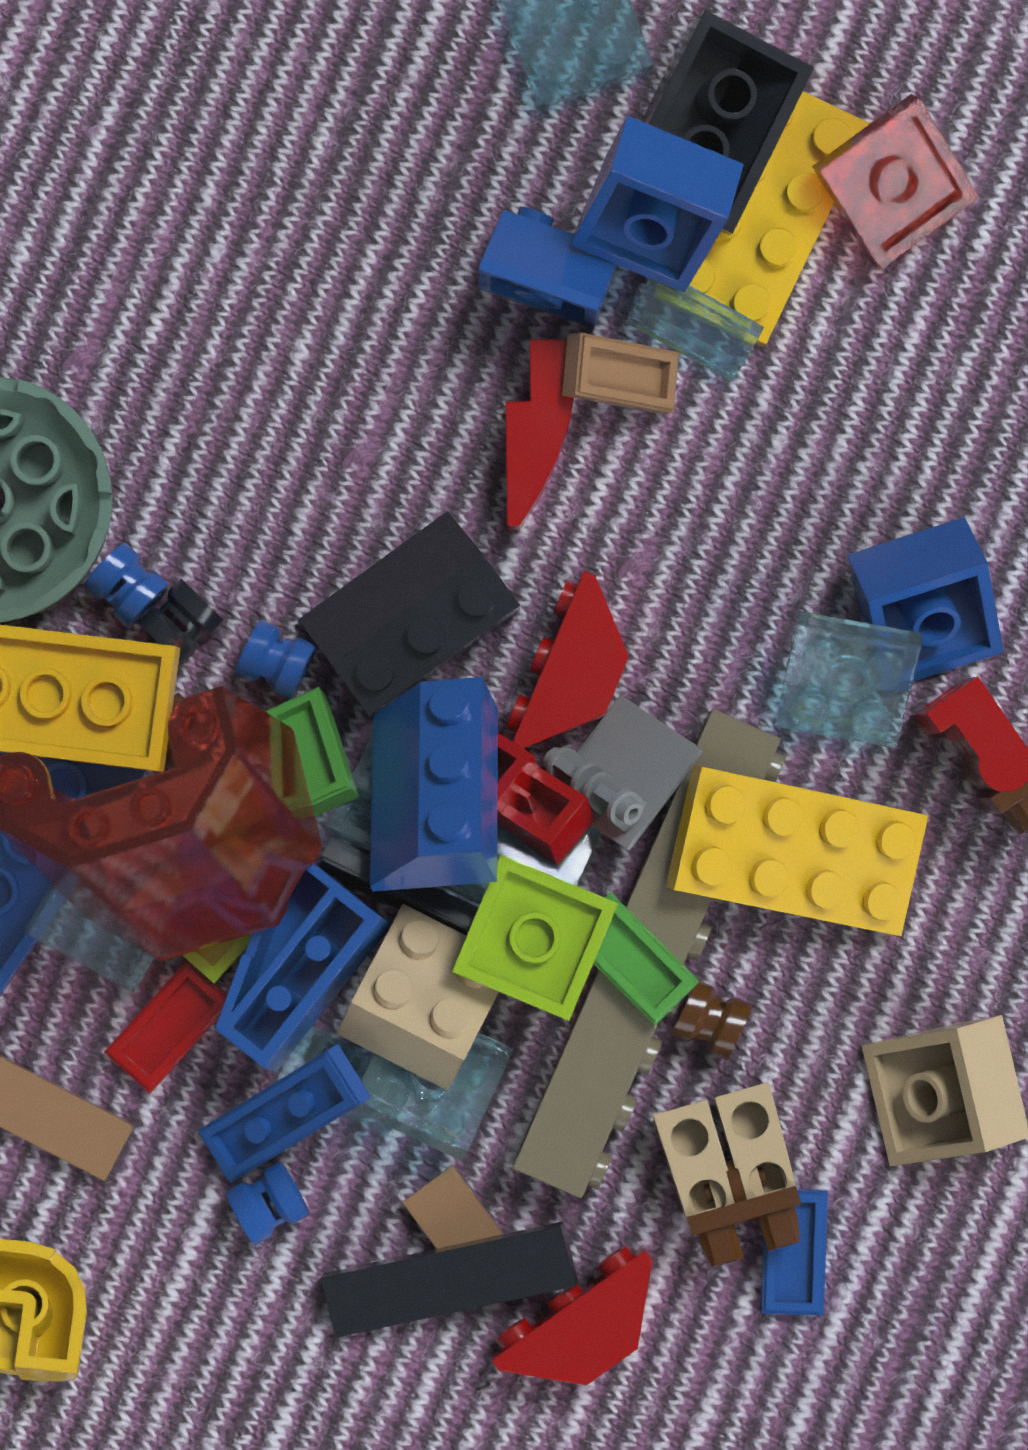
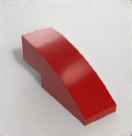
[506,339,574,532]
[497,733,595,866]

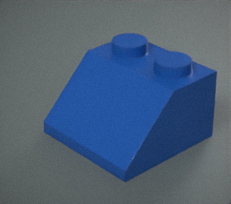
[570,115,744,293]
[478,207,617,330]
[847,517,1004,690]

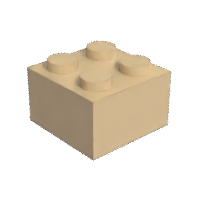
[337,904,499,1091]

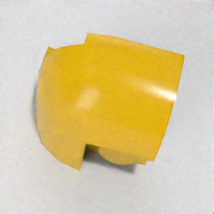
[0,1239,87,1381]

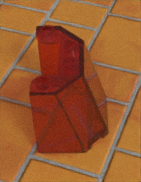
[0,686,323,961]

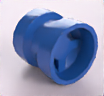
[83,542,170,629]
[234,619,317,700]
[225,1161,310,1245]

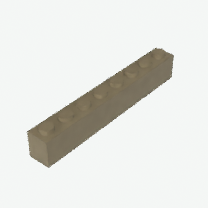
[512,709,786,1199]

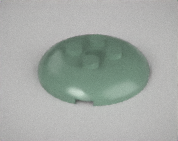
[0,377,112,623]

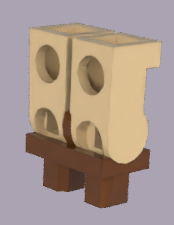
[653,1082,801,1268]

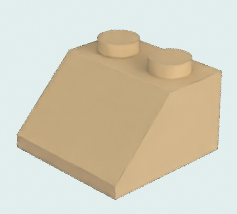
[862,1015,1028,1166]

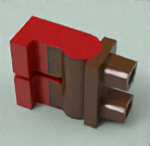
[912,676,1028,835]

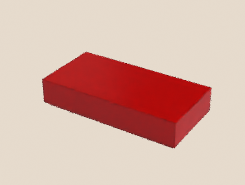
[104,960,228,1094]

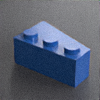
[215,841,392,1072]

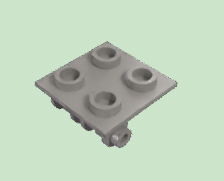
[543,695,704,851]

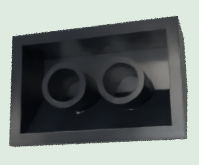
[641,10,814,235]
[298,511,520,719]

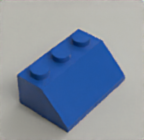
[370,677,498,892]

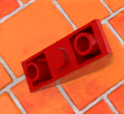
[506,571,629,750]
[492,1245,652,1386]

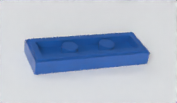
[197,1044,371,1183]

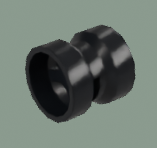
[138,578,225,665]

